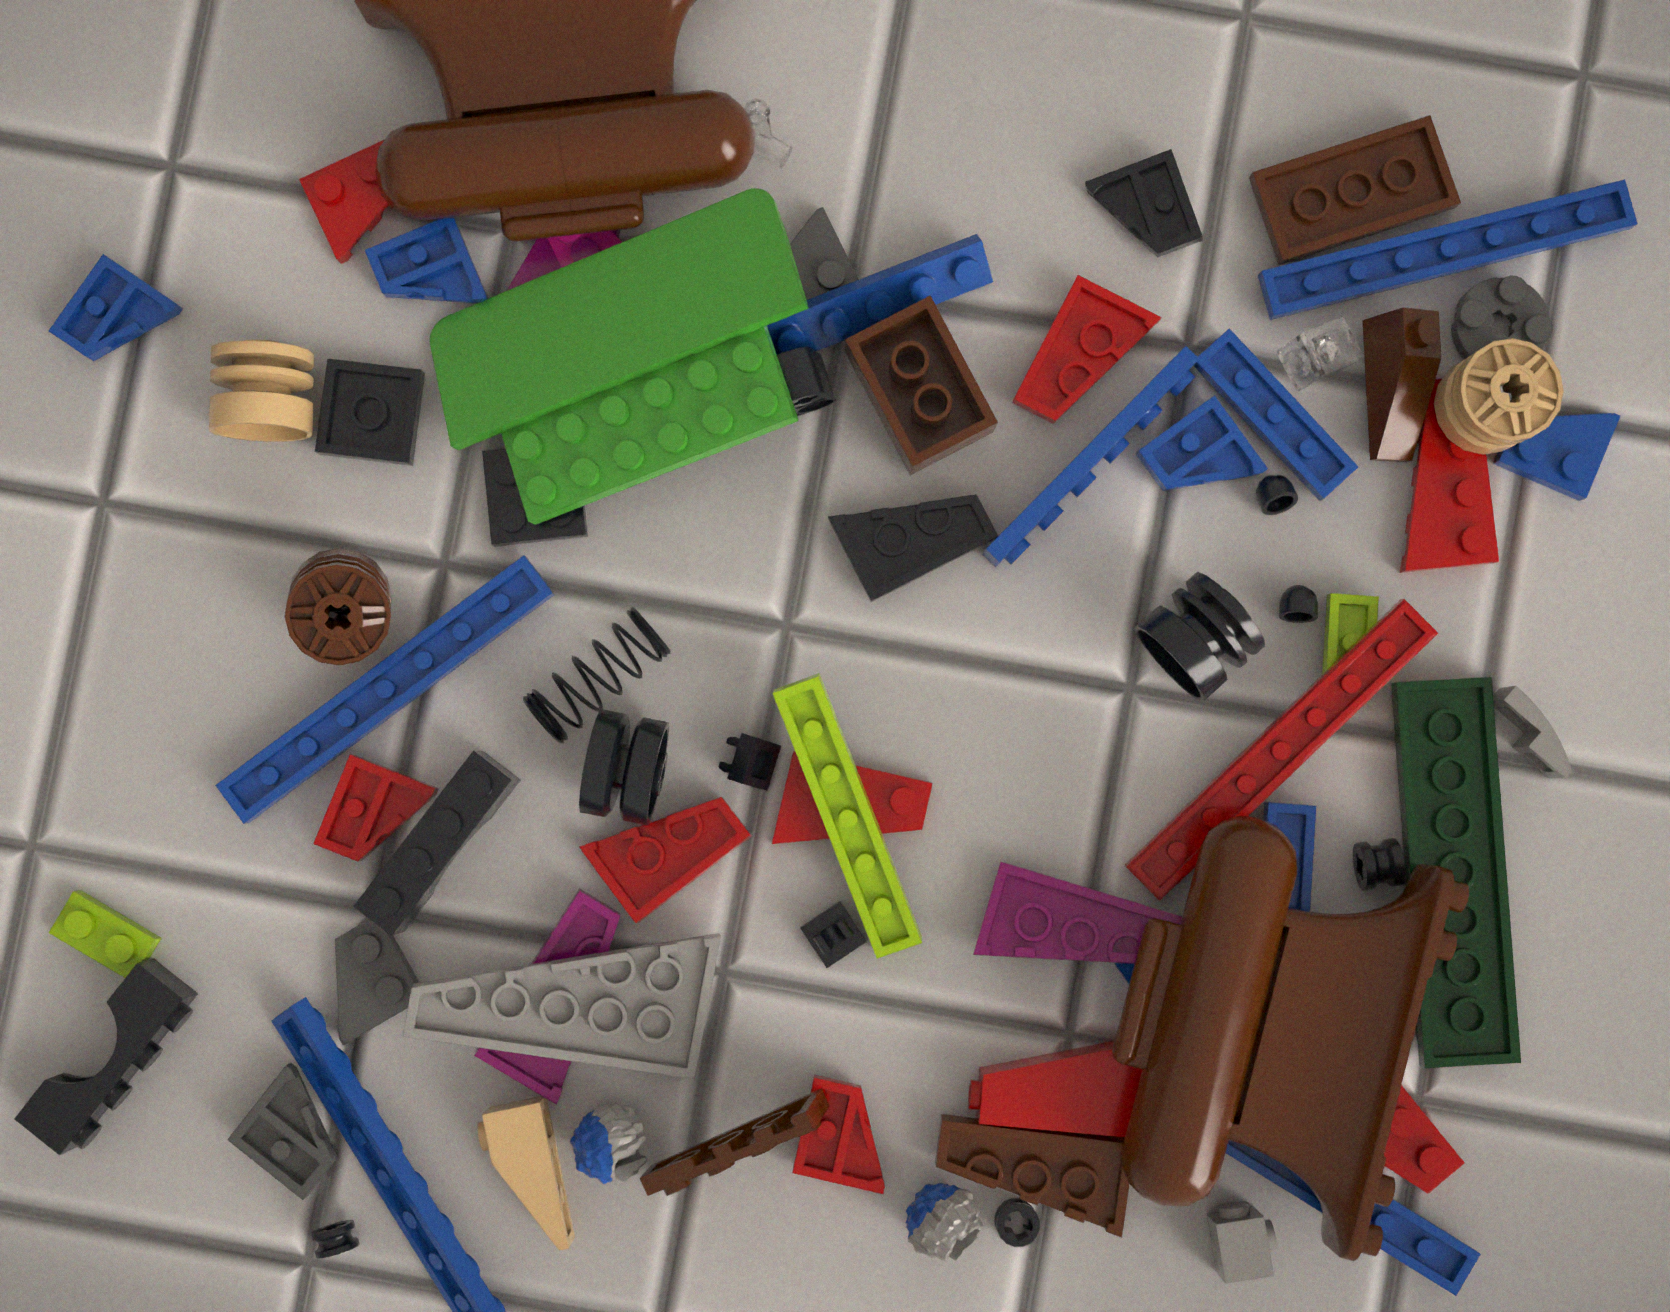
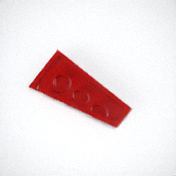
[1400,379,1499,573]

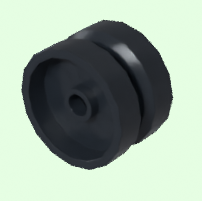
[579,709,669,825]

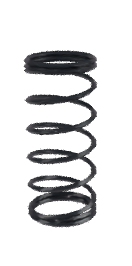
[523,607,671,743]

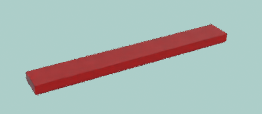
[1125,599,1438,901]

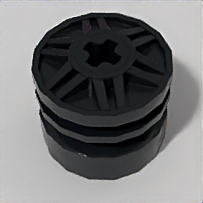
[1134,572,1265,701]

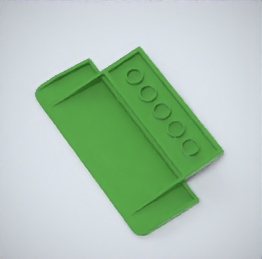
[430,188,809,525]

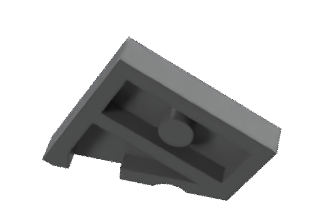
[335,919,420,1045]

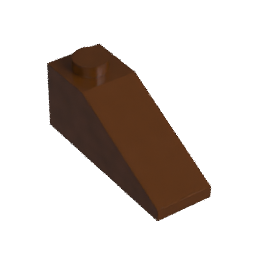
[1362,307,1441,462]

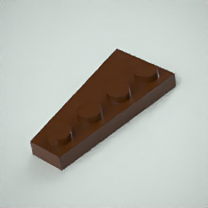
[639,1088,830,1196]
[935,1114,1130,1238]

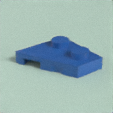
[365,218,488,303]
[49,254,183,361]
[1135,395,1268,491]
[1493,413,1620,501]

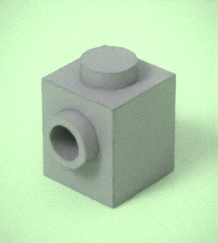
[1207,1202,1277,1284]

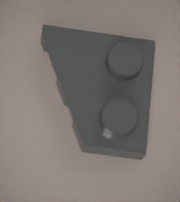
[790,207,859,300]
[227,1063,338,1200]

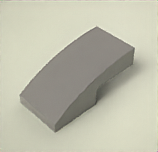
[1493,686,1572,778]

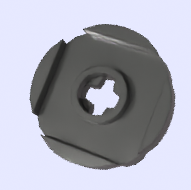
[1451,275,1553,359]

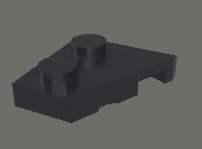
[1085,149,1203,258]

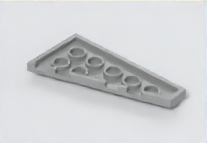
[403,933,721,1079]

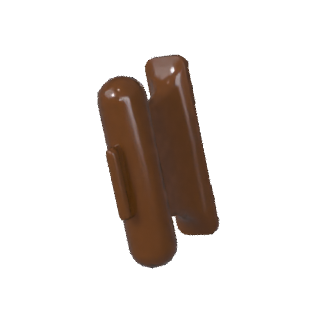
[354,0,755,242]
[1112,816,1469,1261]

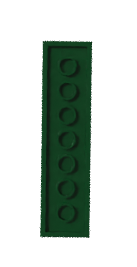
[1391,677,1521,1068]

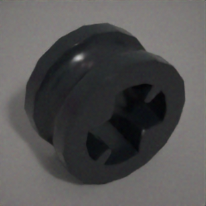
[994,1198,1040,1247]
[310,1220,360,1259]

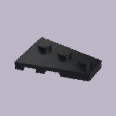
[828,494,998,602]

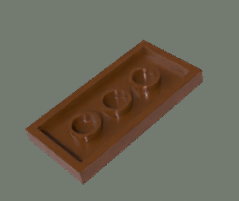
[1249,115,1461,265]

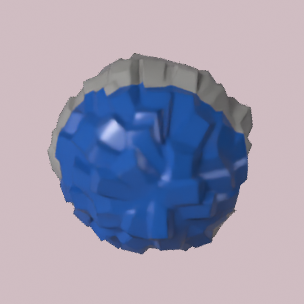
[570,1103,647,1184]
[905,1183,983,1261]

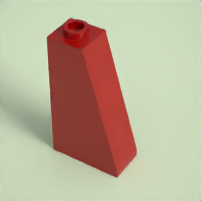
[968,1040,1142,1137]

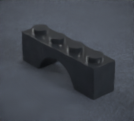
[353,750,521,936]
[14,959,198,1156]

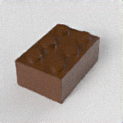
[845,295,998,475]

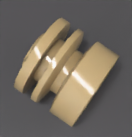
[1434,338,1564,455]
[209,340,314,442]

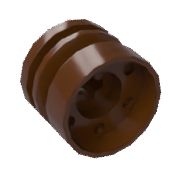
[284,548,392,666]

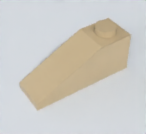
[478,1096,575,1251]

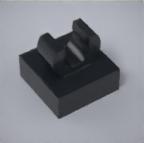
[718,733,781,791]
[800,901,867,968]

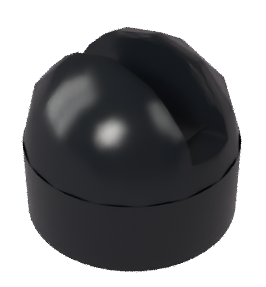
[1256,475,1298,515]
[1279,585,1318,623]

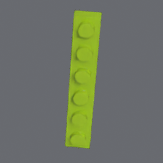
[773,673,922,959]

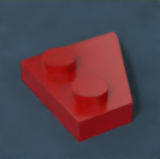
[792,1075,885,1194]

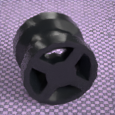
[1353,838,1405,890]

